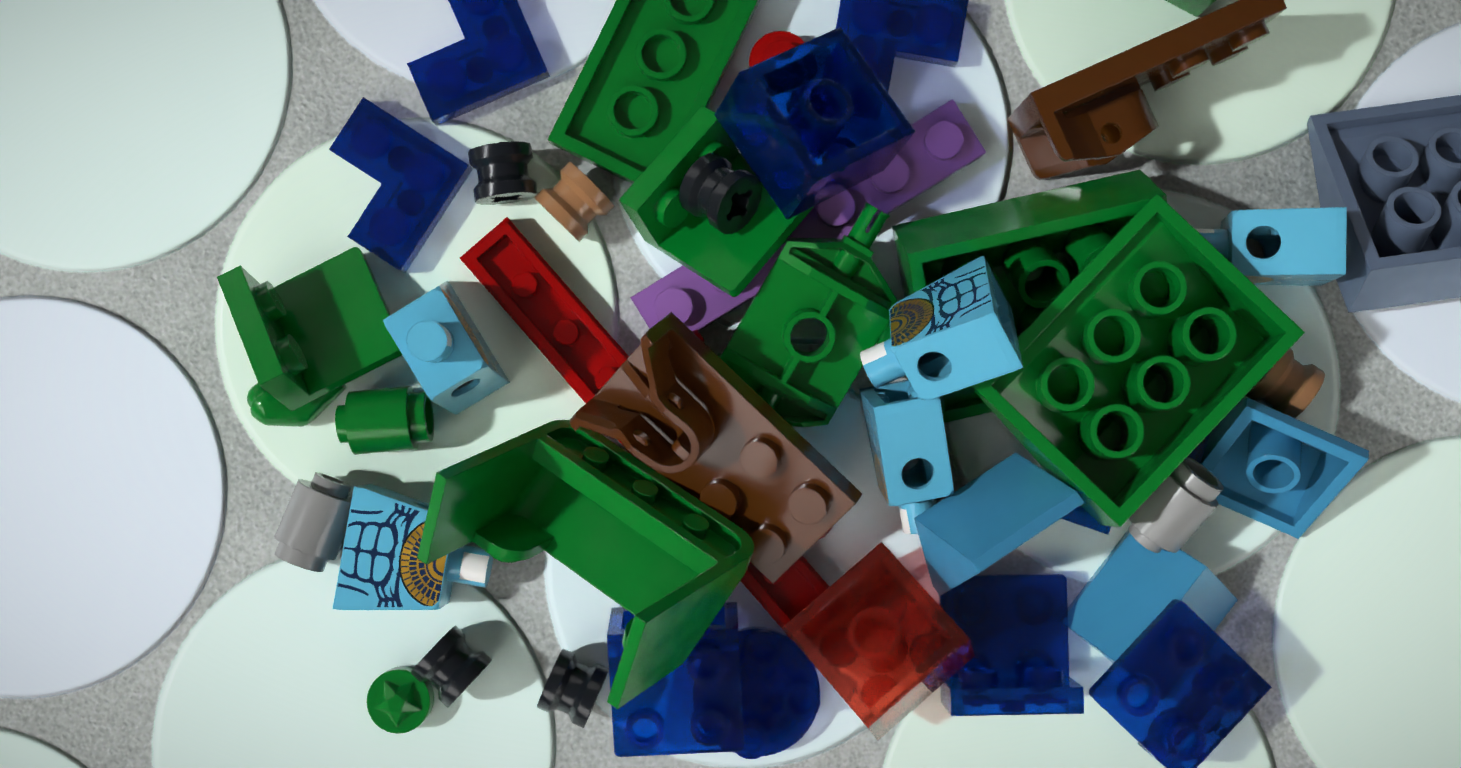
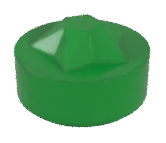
[366,666,434,734]

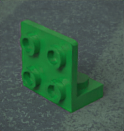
[619,105,815,297]
[217,247,402,411]

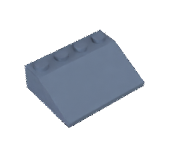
[1307,95,1461,313]

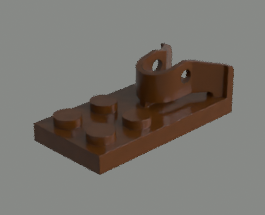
[1007,0,1287,180]
[570,312,862,583]

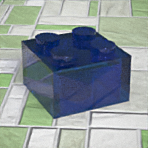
[714,27,916,220]

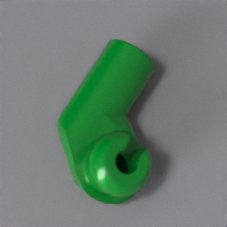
[247,383,347,427]

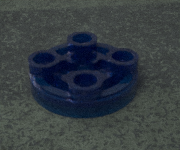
[693,626,820,759]

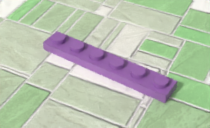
[630,99,986,331]

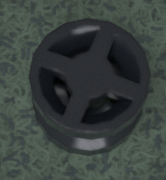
[468,141,538,205]
[679,153,762,234]
[411,625,492,708]
[537,648,610,728]

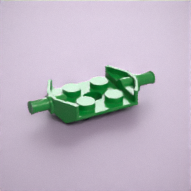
[717,202,898,428]

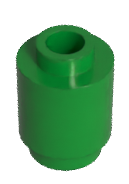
[335,386,434,455]

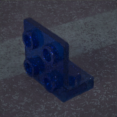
[938,573,1084,716]
[1089,599,1272,768]
[607,602,744,757]

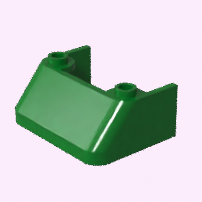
[417,420,754,710]

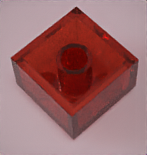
[782,542,975,741]

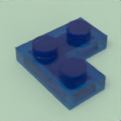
[407,0,551,126]
[821,0,969,118]
[329,97,473,273]

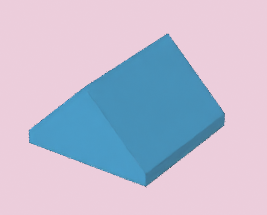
[1193,397,1369,539]
[914,452,1085,596]
[1059,530,1238,700]

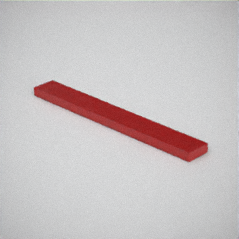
[460,217,840,640]

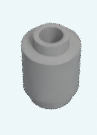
[1128,457,1224,553]
[275,472,352,572]

